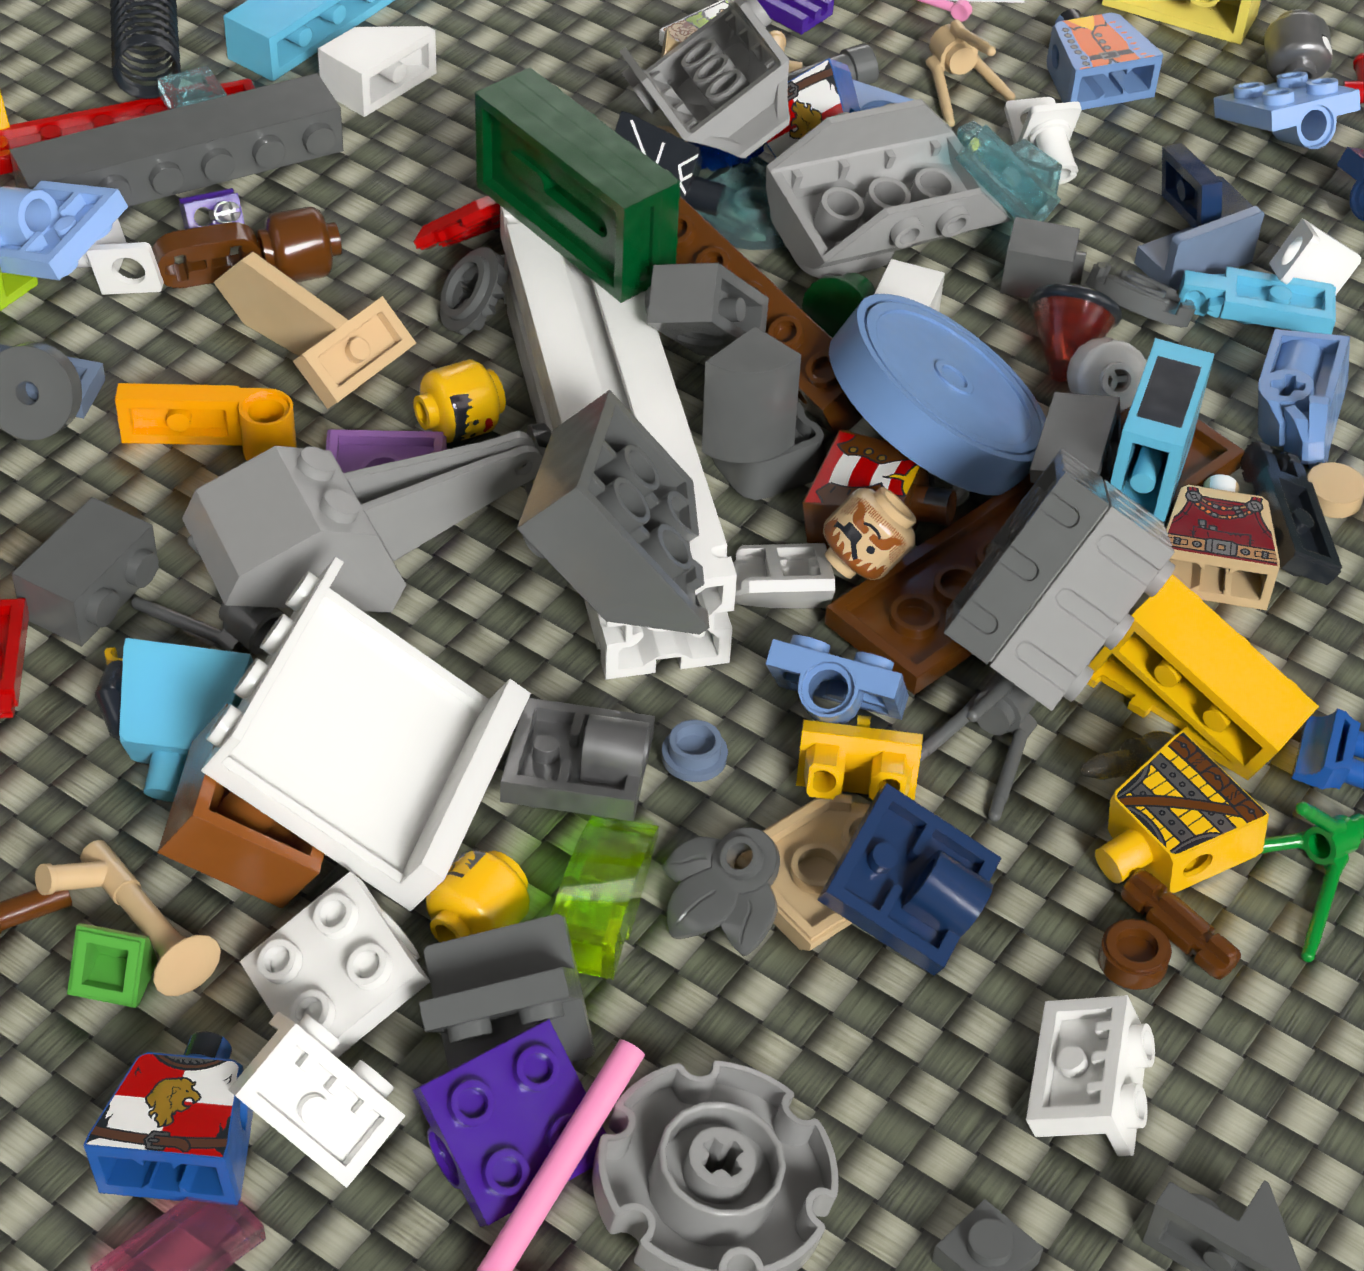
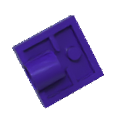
[413,1019,606,1227]

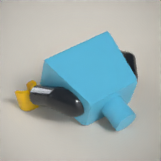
[95,638,253,802]

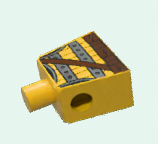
[1095,731,1269,893]

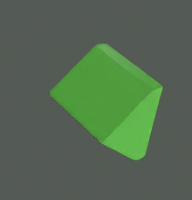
[67,923,158,1008]

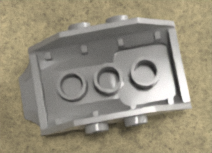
[619,0,790,158]
[766,99,1012,279]

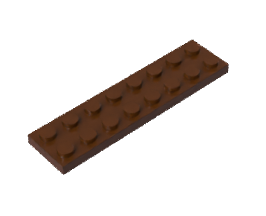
[825,406,1245,695]

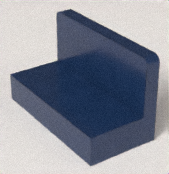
[1162,143,1253,228]

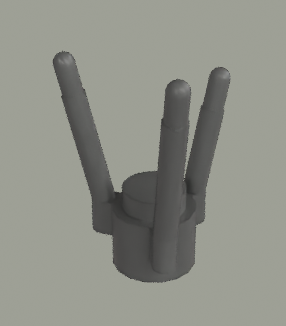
[131,535,284,654]
[920,672,1037,822]

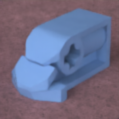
[1258,329,1350,469]

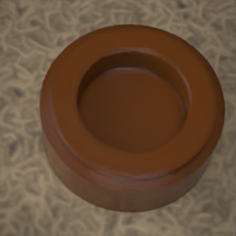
[1098,919,1172,990]

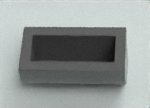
[702,327,801,464]

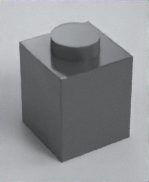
[1000,217,1087,305]

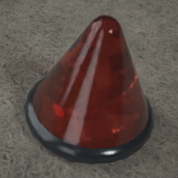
[1028,284,1122,382]

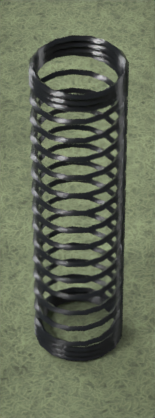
[110,0,181,99]

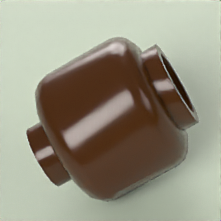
[256,207,342,282]

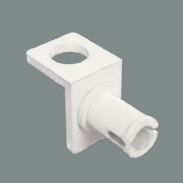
[1004,97,1082,185]
[76,218,164,295]
[1269,218,1361,294]

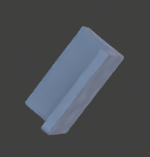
[1134,206,1264,290]

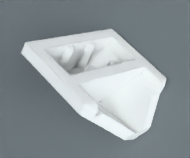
[733,543,835,609]

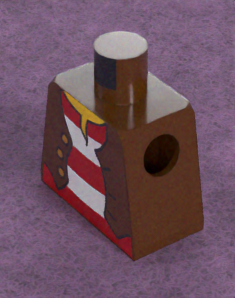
[803,430,957,550]

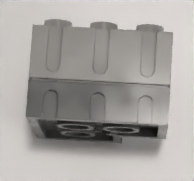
[944,448,1175,711]

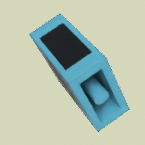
[1110,338,1215,525]

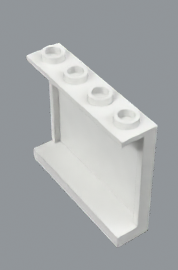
[201,557,531,911]

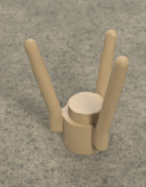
[926,19,1015,128]

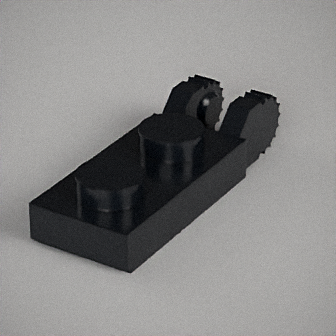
[1240,440,1342,585]

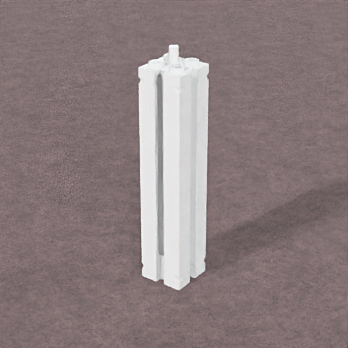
[500,206,737,680]

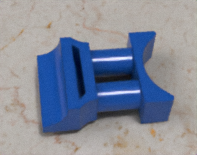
[1291,708,1364,790]

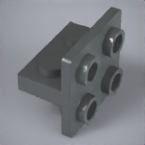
[419,914,595,1070]

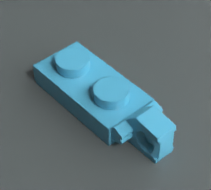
[1178,267,1336,334]

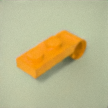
[115,383,297,461]

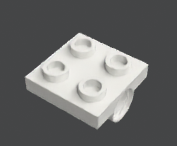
[240,871,430,1058]

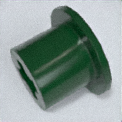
[802,273,876,338]

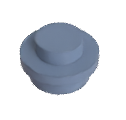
[662,720,728,782]

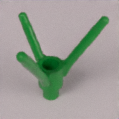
[1261,801,1364,962]

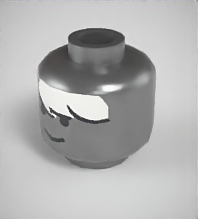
[1264,9,1333,80]

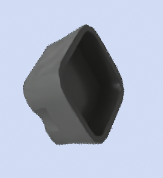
[711,402,826,500]

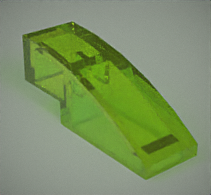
[550,815,659,980]

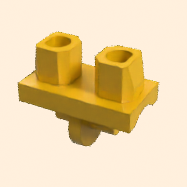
[796,715,923,800]

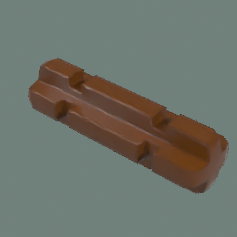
[1120,869,1241,980]

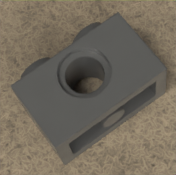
[645,263,769,356]

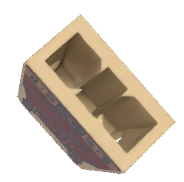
[1166,474,1280,610]

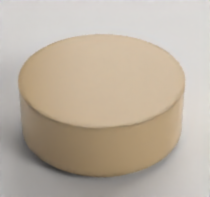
[1307,462,1364,518]

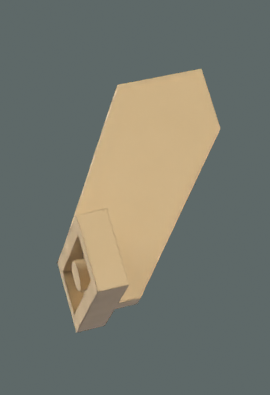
[213,252,416,409]

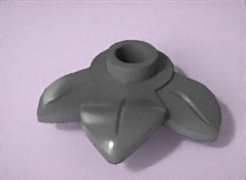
[662,827,780,956]

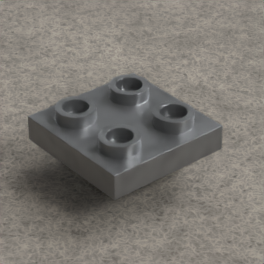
[500,698,655,821]

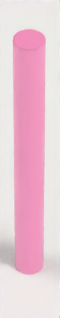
[476,1039,645,1271]

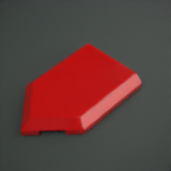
[413,196,500,250]

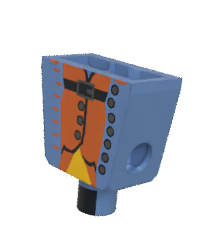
[1047,9,1163,110]

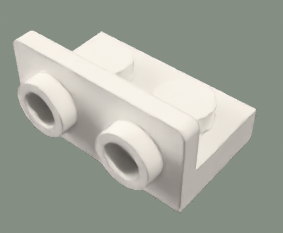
[1026,995,1155,1156]
[228,1012,405,1188]

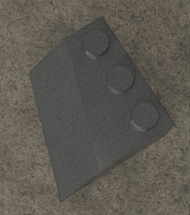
[517,390,710,635]

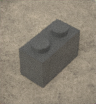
[12,497,159,647]

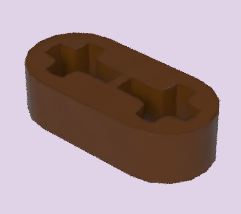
[152,222,262,288]

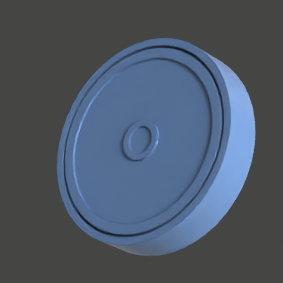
[829,294,1046,495]

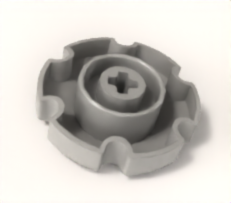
[592,1061,839,1271]

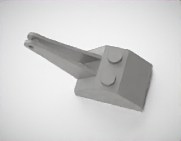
[182,431,543,612]

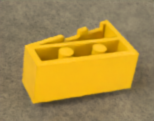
[1087,574,1319,780]

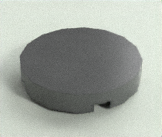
[1086,262,1196,328]

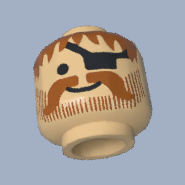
[823,487,916,580]

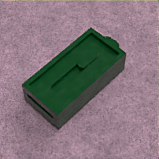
[475,67,680,303]

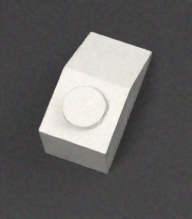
[318,26,437,117]

